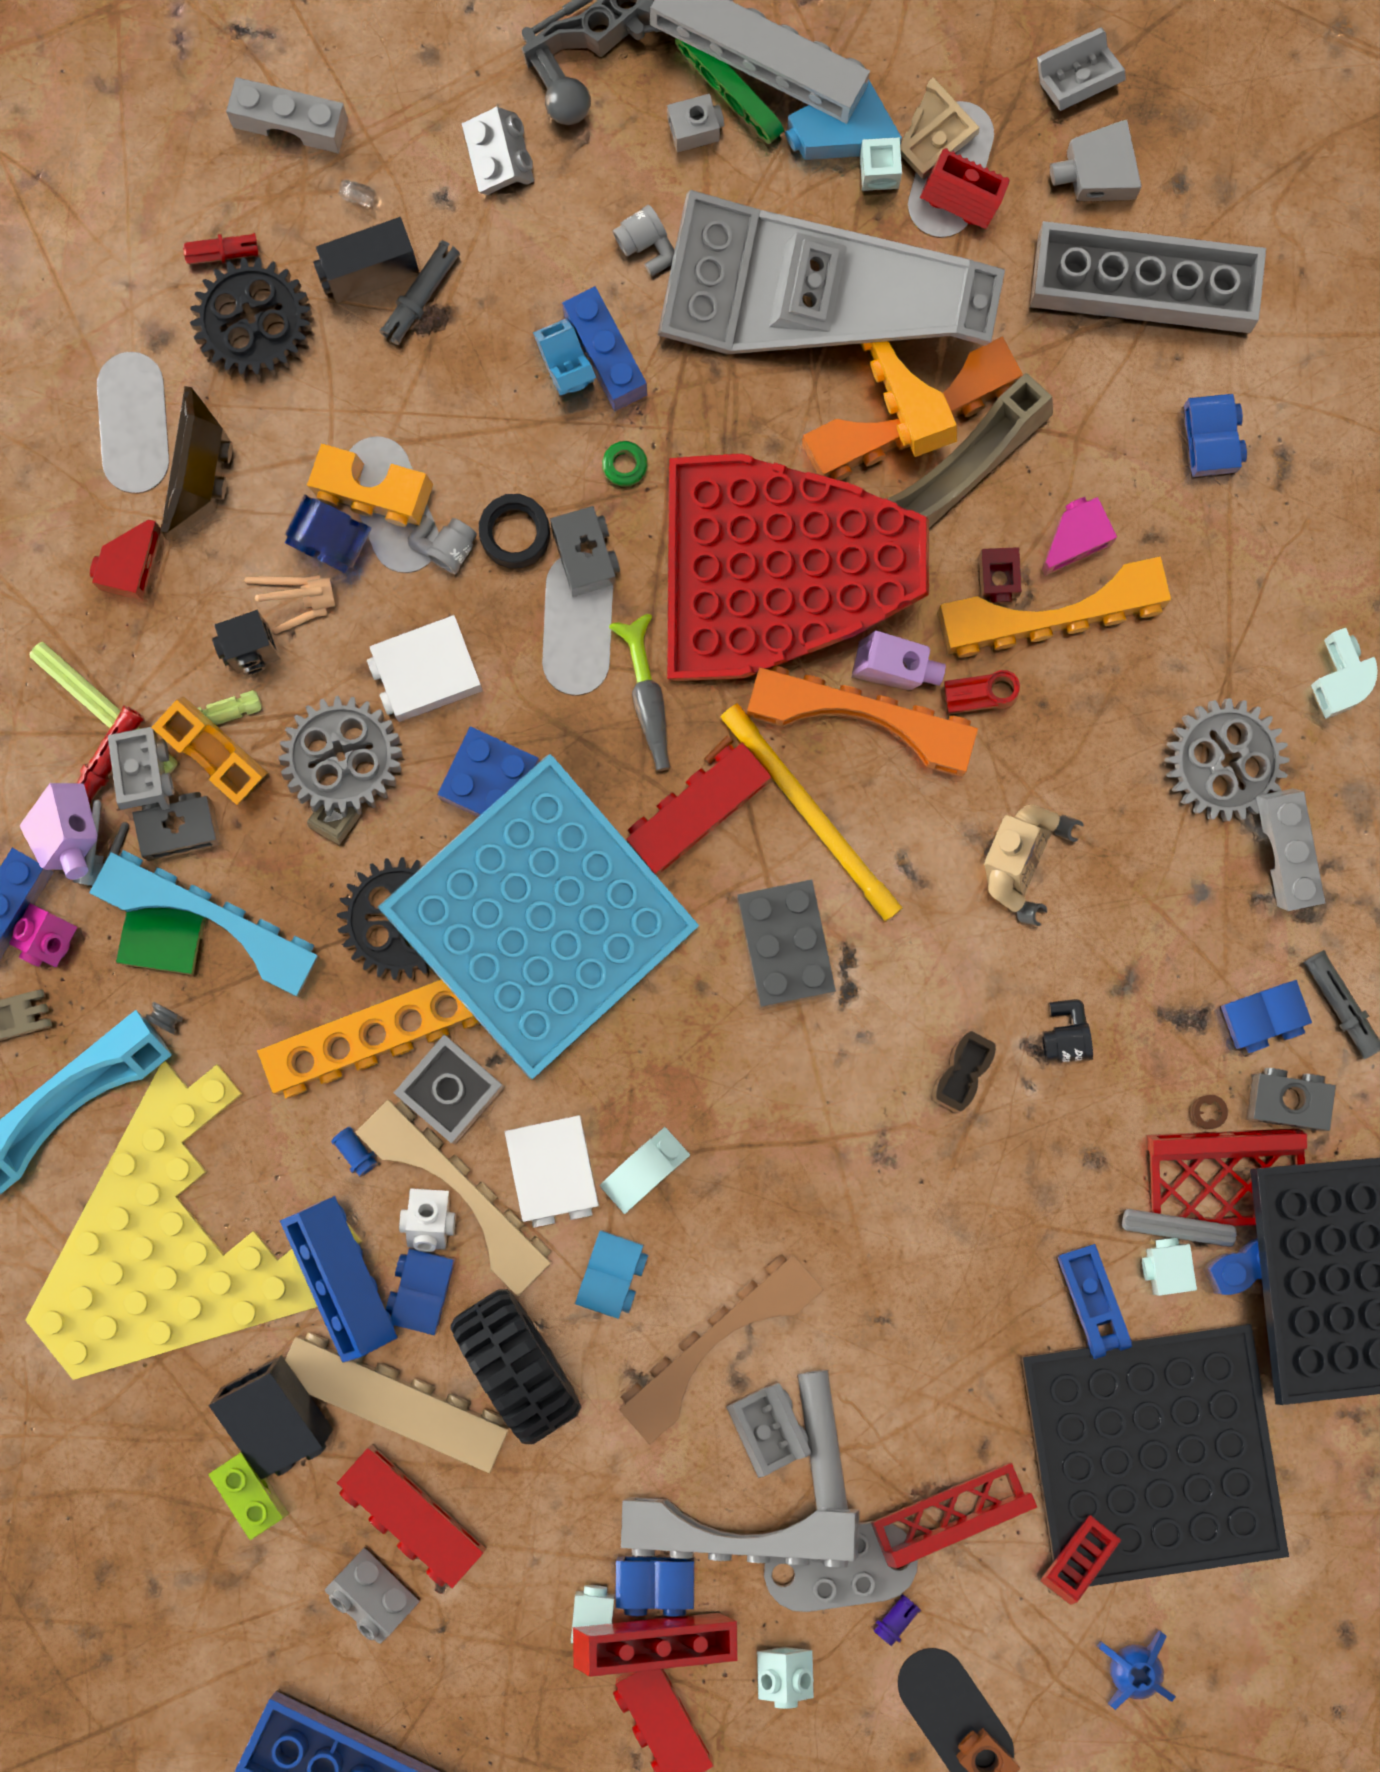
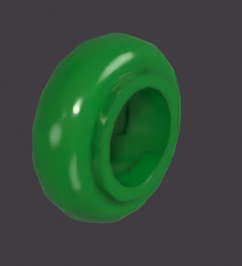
[602,441,648,487]

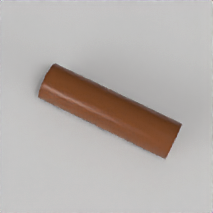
[704,735,734,765]

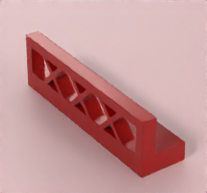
[871,1463,1037,1568]

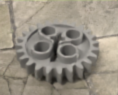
[278,696,403,818]
[1165,698,1289,821]

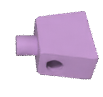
[851,631,946,690]
[20,783,97,880]

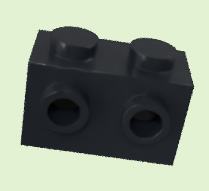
[212,609,280,675]

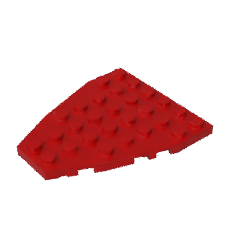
[667,453,929,681]

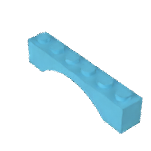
[89,850,318,997]
[0,1010,172,1194]

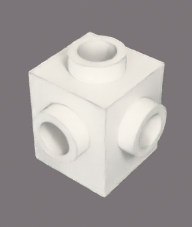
[399,1189,456,1252]

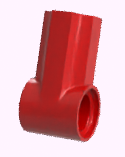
[944,670,1020,714]

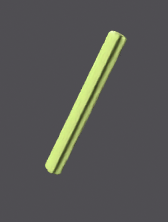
[29,642,178,773]

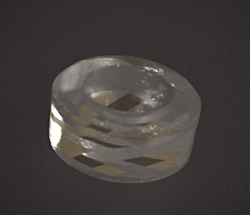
[338,180,377,207]

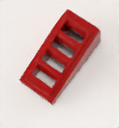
[1040,1515,1121,1605]

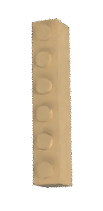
[285,1332,510,1473]

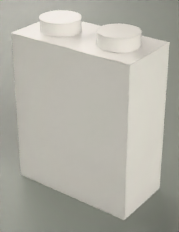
[367,615,483,722]
[504,1115,599,1228]

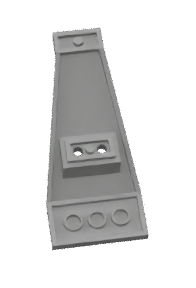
[657,190,1005,354]

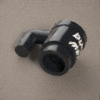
[1042,999,1093,1063]

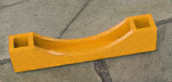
[860,341,957,457]
[938,556,1171,658]

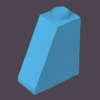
[785,80,902,160]

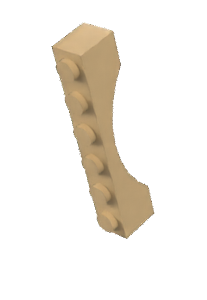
[355,1100,552,1296]

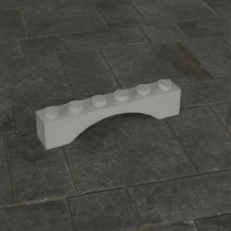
[621,1497,860,1568]

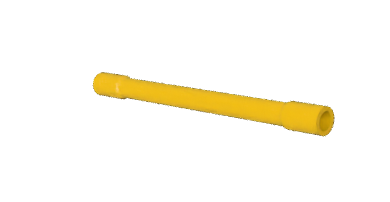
[720,703,903,922]

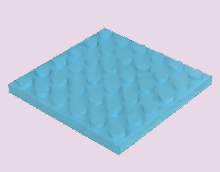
[378,754,699,1079]

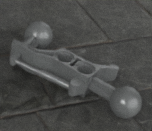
[522,0,662,125]

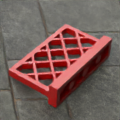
[1147,1128,1307,1226]

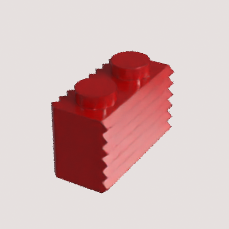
[919,148,1010,229]

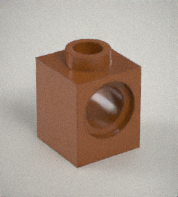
[956,1728,1021,1772]

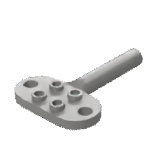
[764,1370,918,1612]

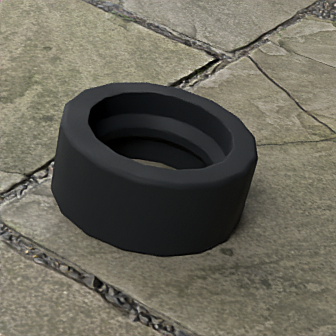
[479,494,550,568]

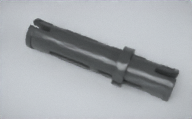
[379,240,460,345]
[1303,950,1380,1060]

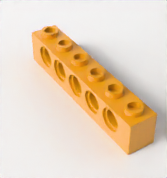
[257,979,481,1099]

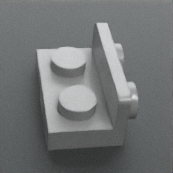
[108,727,174,810]

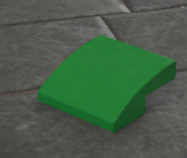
[116,908,206,975]

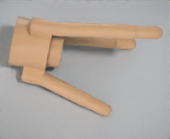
[244,575,335,634]

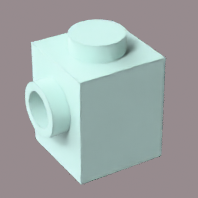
[1142,1238,1197,1296]

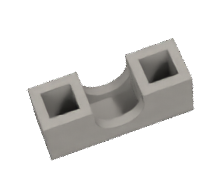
[226,77,348,154]
[1256,788,1325,911]

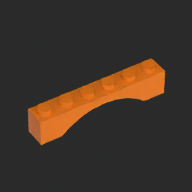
[802,336,1023,481]
[747,666,978,777]

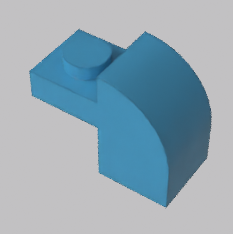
[533,318,596,396]

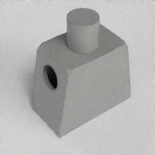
[1050,120,1142,201]

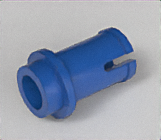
[331,1127,378,1177]

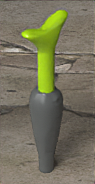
[609,614,671,771]

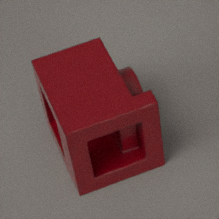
[978,547,1022,606]

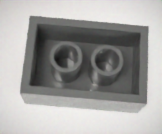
[737,879,836,1010]

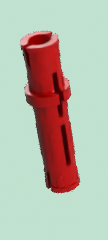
[77,705,145,805]

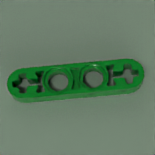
[675,38,784,144]

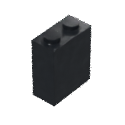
[313,216,420,303]
[208,1355,333,1480]

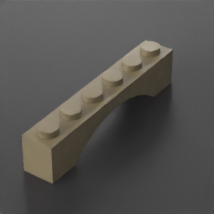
[888,373,1053,528]

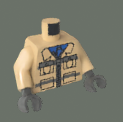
[984,805,1084,926]

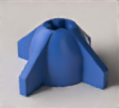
[1097,1630,1176,1710]

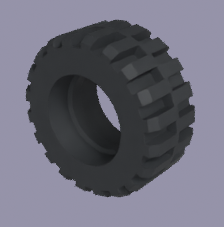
[450,1289,581,1444]

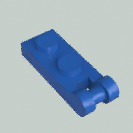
[1058,1244,1132,1359]

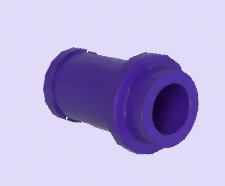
[874,1594,922,1647]

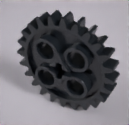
[190,258,312,379]
[337,857,428,981]

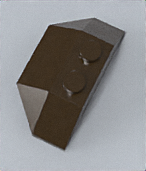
[160,386,233,541]

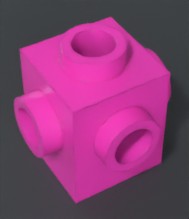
[9,903,77,967]

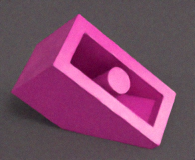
[1042,497,1117,576]

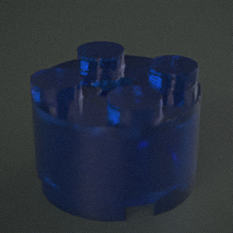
[284,494,372,574]

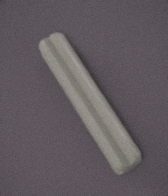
[1122,1209,1237,1247]

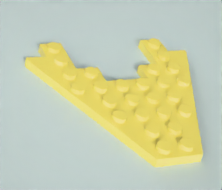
[26,1061,362,1380]

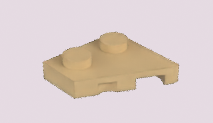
[900,77,980,180]

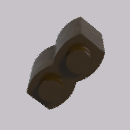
[932,1031,996,1113]

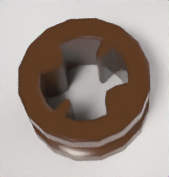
[1191,1095,1228,1129]

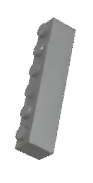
[650,0,870,124]

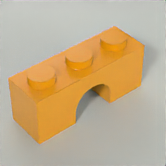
[307,443,433,527]
[151,696,268,805]

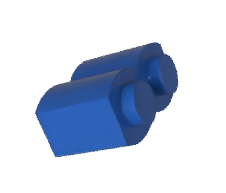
[1184,394,1247,477]
[1221,980,1312,1053]
[1203,1238,1262,1295]
[386,1247,455,1335]
[616,1556,695,1616]

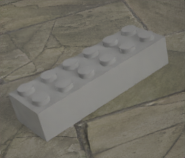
[1030,221,1266,333]

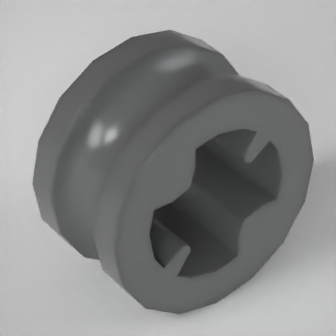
[144,1002,184,1035]

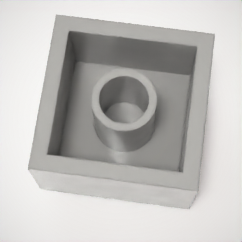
[394,1035,505,1144]

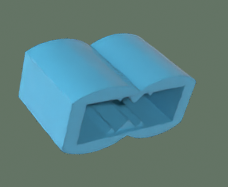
[575,1230,648,1319]

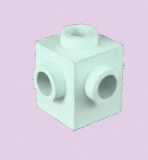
[757,1647,814,1709]

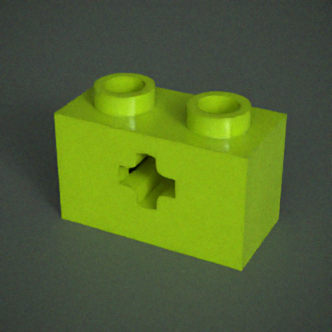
[208,1453,289,1540]

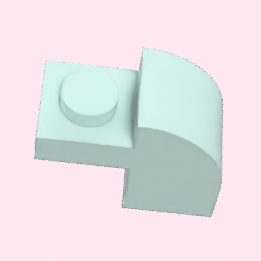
[1311,628,1378,719]
[599,1127,690,1214]

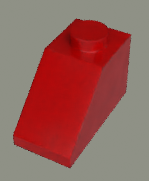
[90,519,161,601]

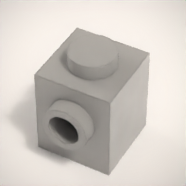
[667,94,725,152]

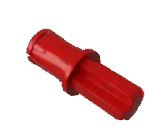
[183,233,259,265]

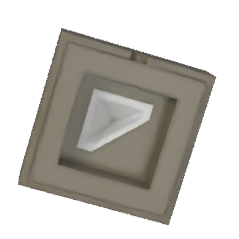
[307,805,360,845]

